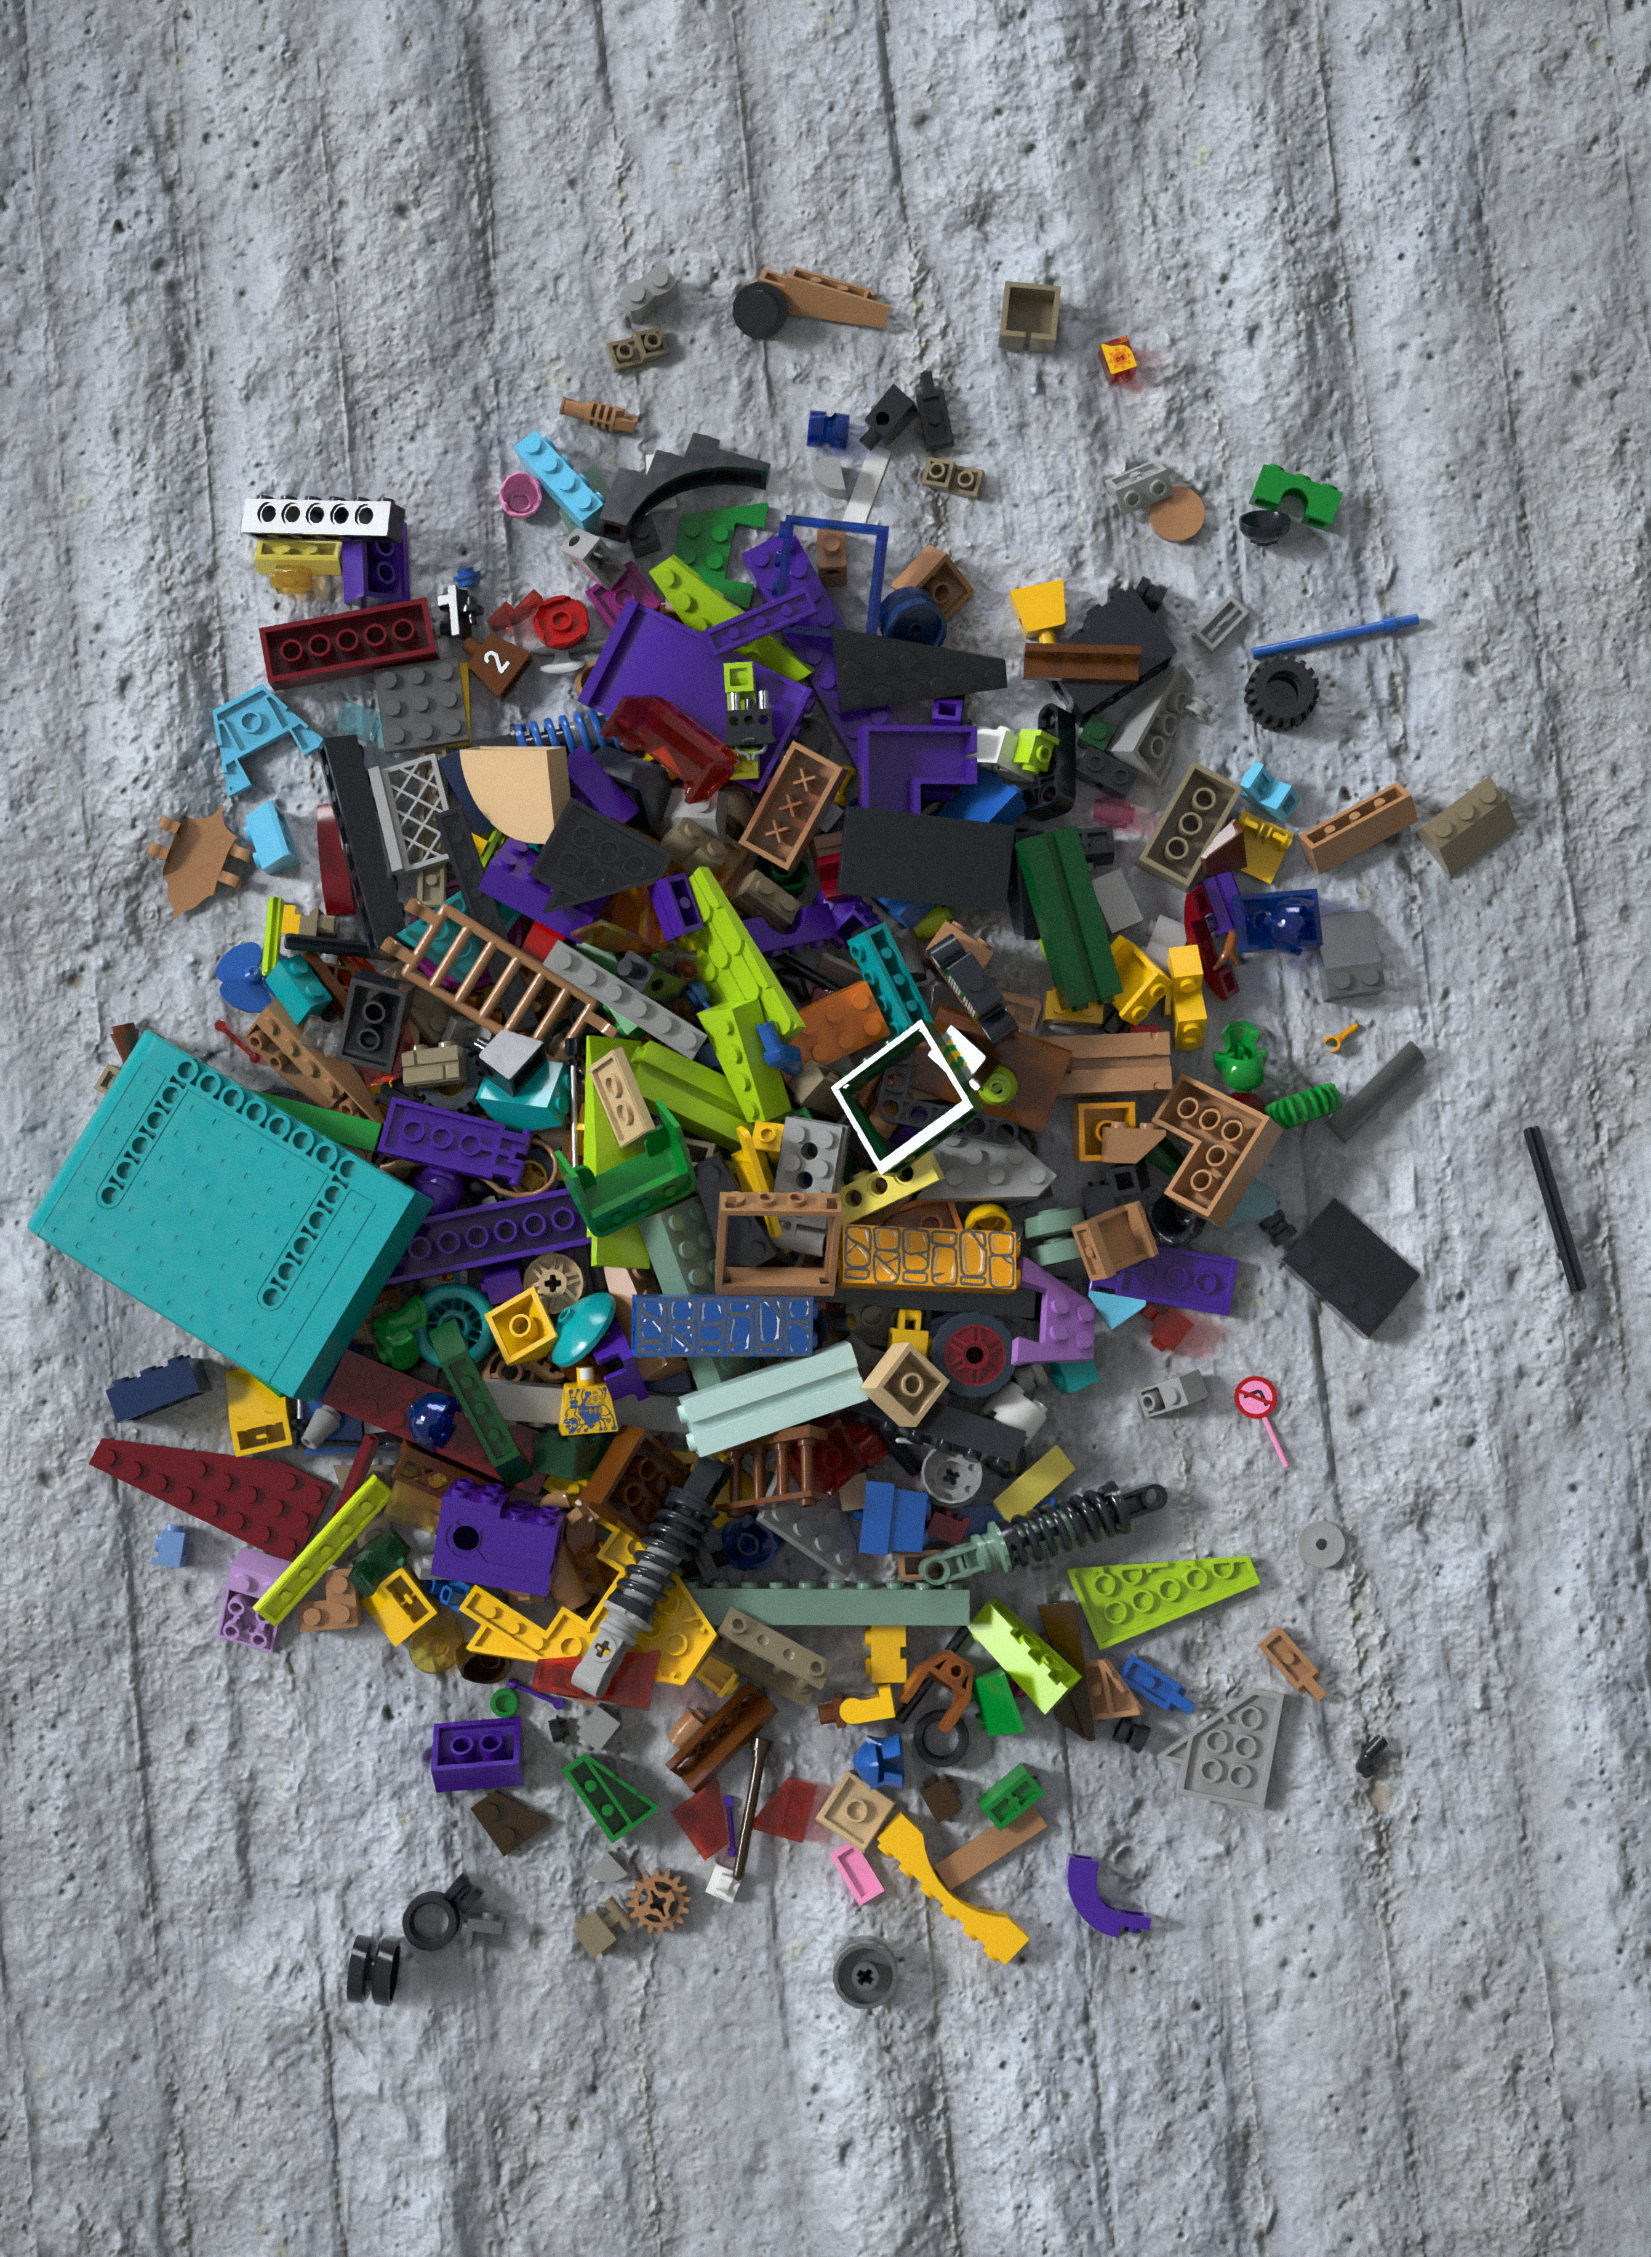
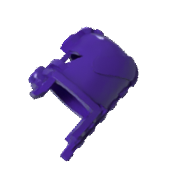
[811,891,882,949]

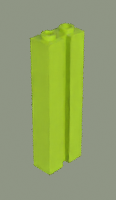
[631,1040,797,1172]

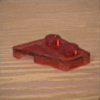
[753,1776,818,1843]
[670,1778,729,1861]

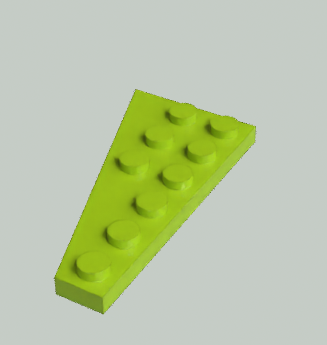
[649,555,815,682]
[1065,1556,1261,1650]

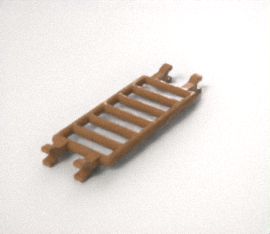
[380,897,618,1076]

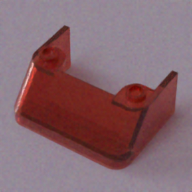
[599,694,743,804]

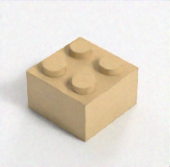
[860,1342,950,1427]

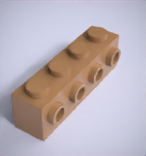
[1299,782,1418,875]

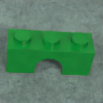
[1248,464,1343,532]

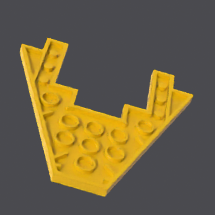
[459,1455,718,1687]

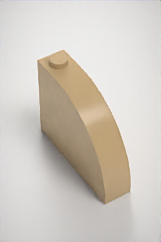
[459,746,571,844]

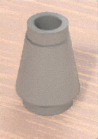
[301,1405,342,1449]

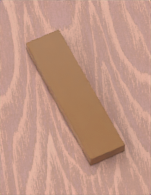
[933,1804,1048,1891]

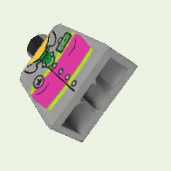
[560,528,627,591]

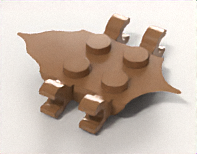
[147,805,253,920]

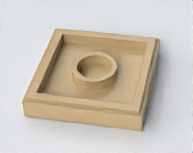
[815,1769,896,1853]

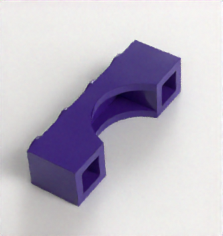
[741,903,837,959]

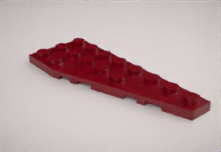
[89,1438,335,1562]

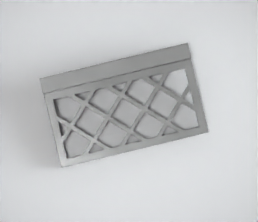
[368,753,450,881]

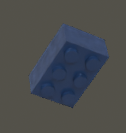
[105,1355,212,1423]

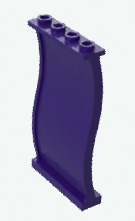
[577,597,816,796]

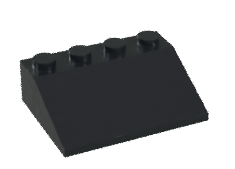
[1277,1198,1420,1338]

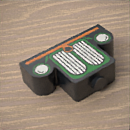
[927,933,1019,1049]

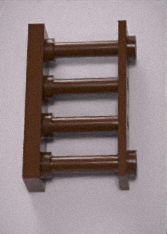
[715,1425,829,1518]

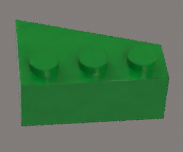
[560,1752,660,1844]

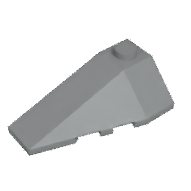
[1106,662,1194,787]
[656,788,729,845]

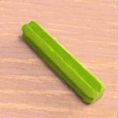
[262,896,284,977]

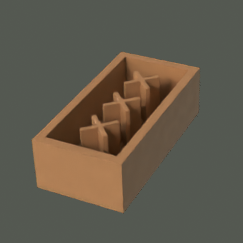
[738,741,849,872]

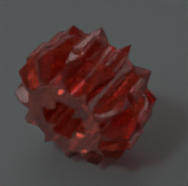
[839,1423,888,1469]

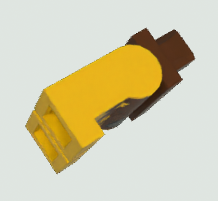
[818,1683,896,1729]

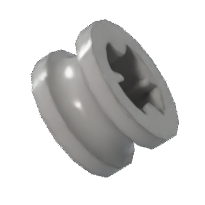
[1184,696,1213,723]

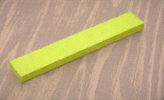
[252,1474,395,1628]

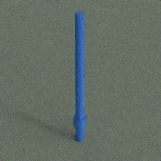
[1251,614,1419,659]

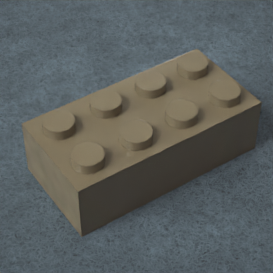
[1135,761,1243,892]

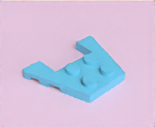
[212,684,323,799]

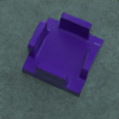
[592,1320,649,1402]

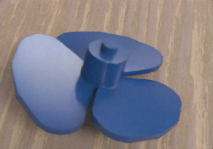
[215,942,284,1013]

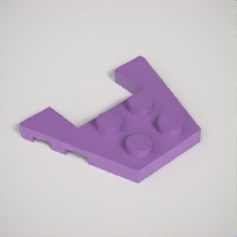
[1011,1257,1096,1366]

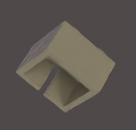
[998,281,1061,353]

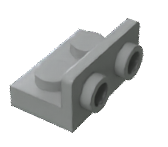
[1105,459,1173,515]

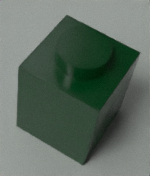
[1076,713,1117,752]

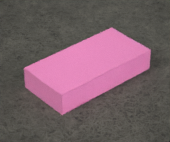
[829,1842,885,1906]

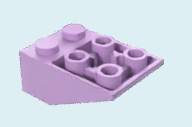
[217,1547,293,1653]

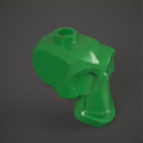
[1212,1020,1269,1093]
[372,1295,427,1371]

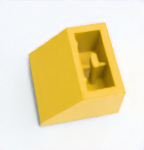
[360,1565,442,1647]

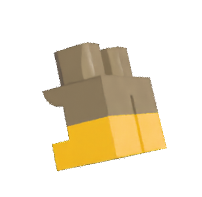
[281,905,340,939]

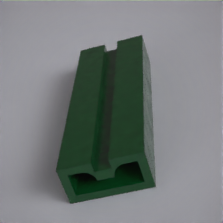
[1015,825,1123,1013]

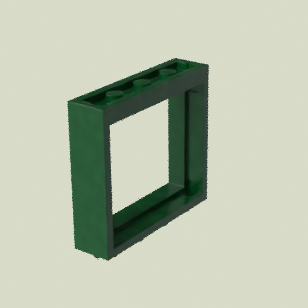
[831,1020,985,1177]

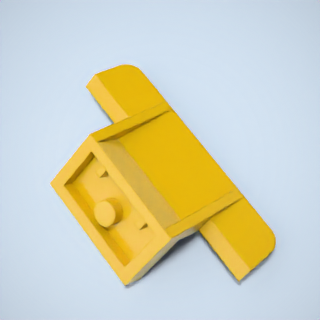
[731,1126,782,1238]

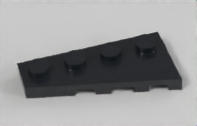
[693,1152,779,1282]

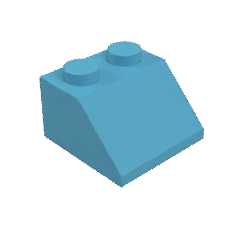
[244,800,300,875]

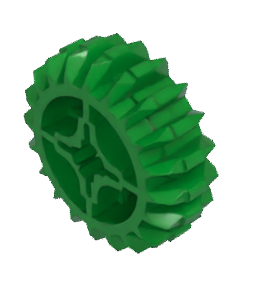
[1264,1083,1343,1131]

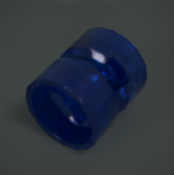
[807,410,850,451]

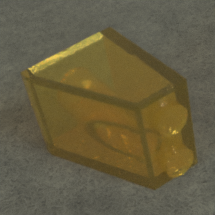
[382,1461,454,1535]

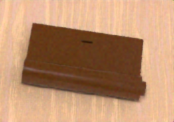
[911,1004,1076,1134]

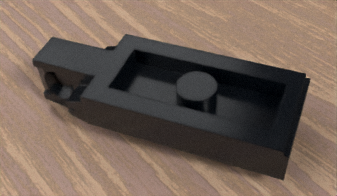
[916,371,954,452]

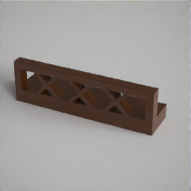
[1023,643,1142,683]
[302,937,358,1022]
[391,1439,512,1499]
[665,1681,780,1794]

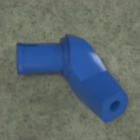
[755,1020,803,1076]

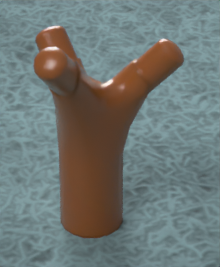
[1211,929,1240,972]

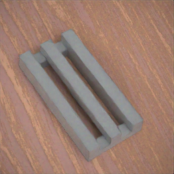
[1191,593,1251,655]

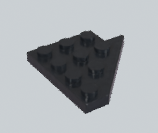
[528,797,674,913]

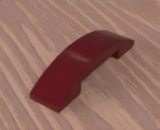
[317,804,356,916]
[1184,884,1240,1001]

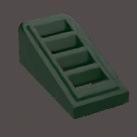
[1142,1136,1185,1179]

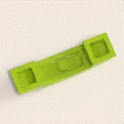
[724,662,760,780]

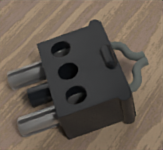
[724,690,778,761]

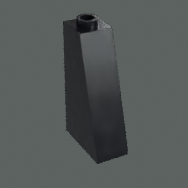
[1007,828,1044,940]

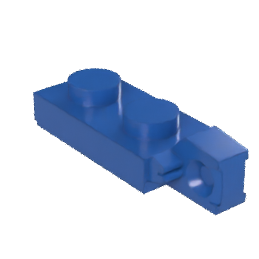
[1119,1653,1196,1715]

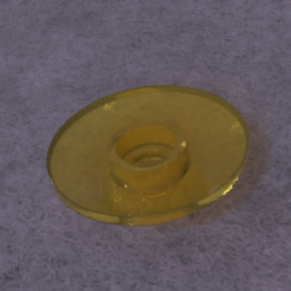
[409,1617,464,1674]

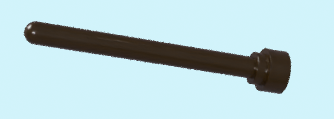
[732,1737,774,1881]

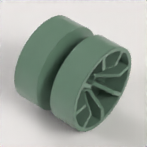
[1023,1207,1085,1267]

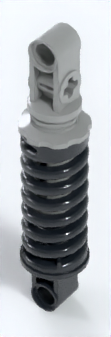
[571,1455,732,1698]

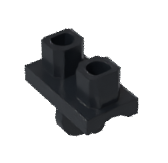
[437,585,484,641]

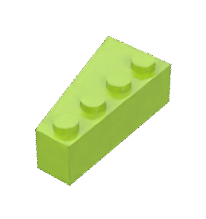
[697,998,792,1123]
[967,1596,1082,1715]

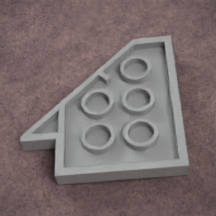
[916,1113,1057,1202]
[1157,1688,1284,1811]

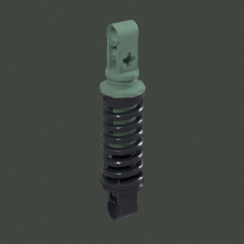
[918,1480,1168,1585]

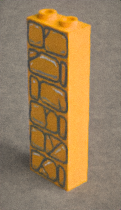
[838,1224,1021,1295]

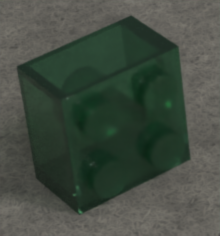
[532,1429,613,1481]

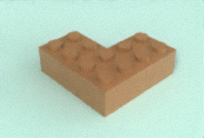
[1151,1073,1283,1229]

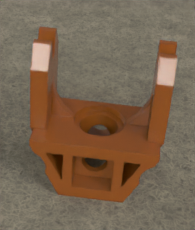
[897,1650,974,1733]

